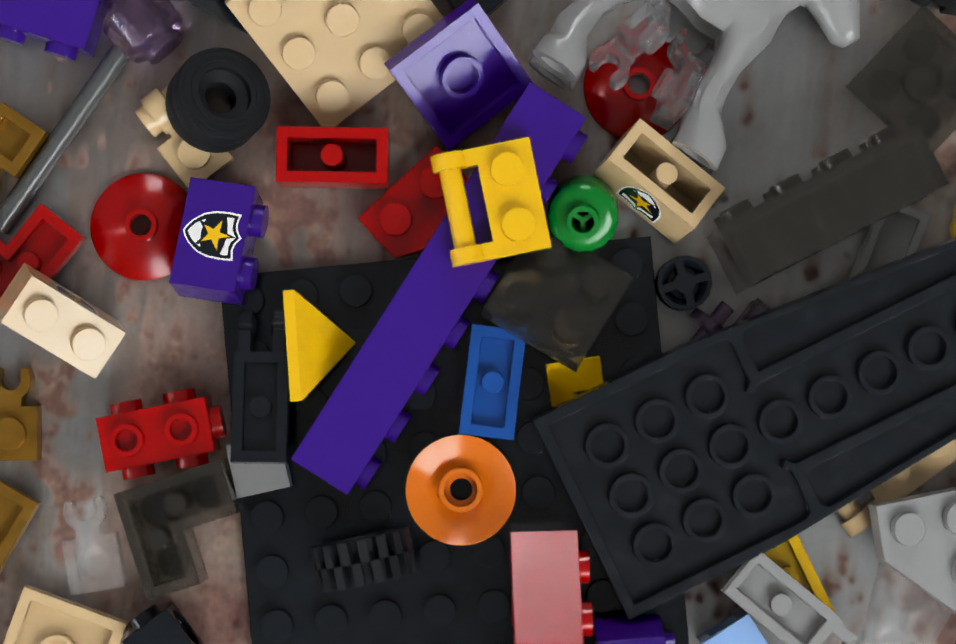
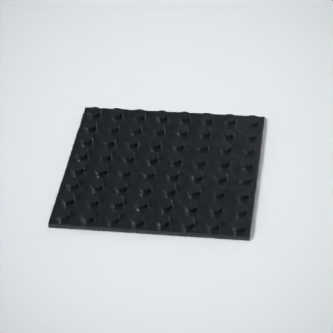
[222,236,689,644]

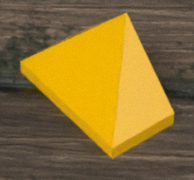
[283,290,356,402]

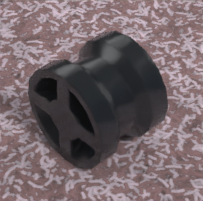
[655,255,712,311]

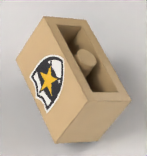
[591,118,725,244]
[0,263,126,379]

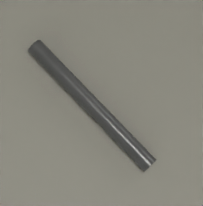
[0,45,130,234]

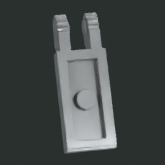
[719,553,866,644]

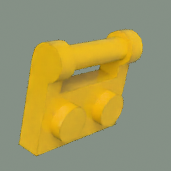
[430,137,552,267]

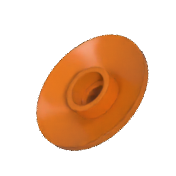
[405,435,516,546]

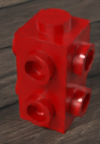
[95,388,227,480]

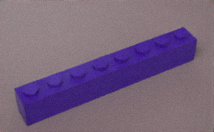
[291,82,588,495]

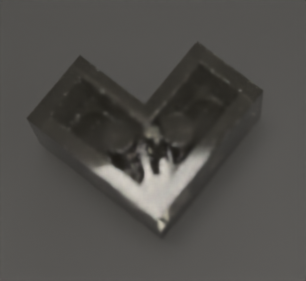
[113,458,244,601]

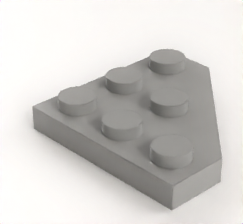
[868,487,956,614]

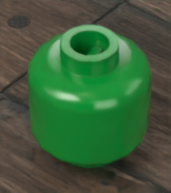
[547,175,619,252]

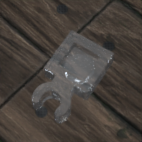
[61,495,128,596]

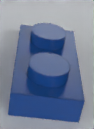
[459,324,527,440]

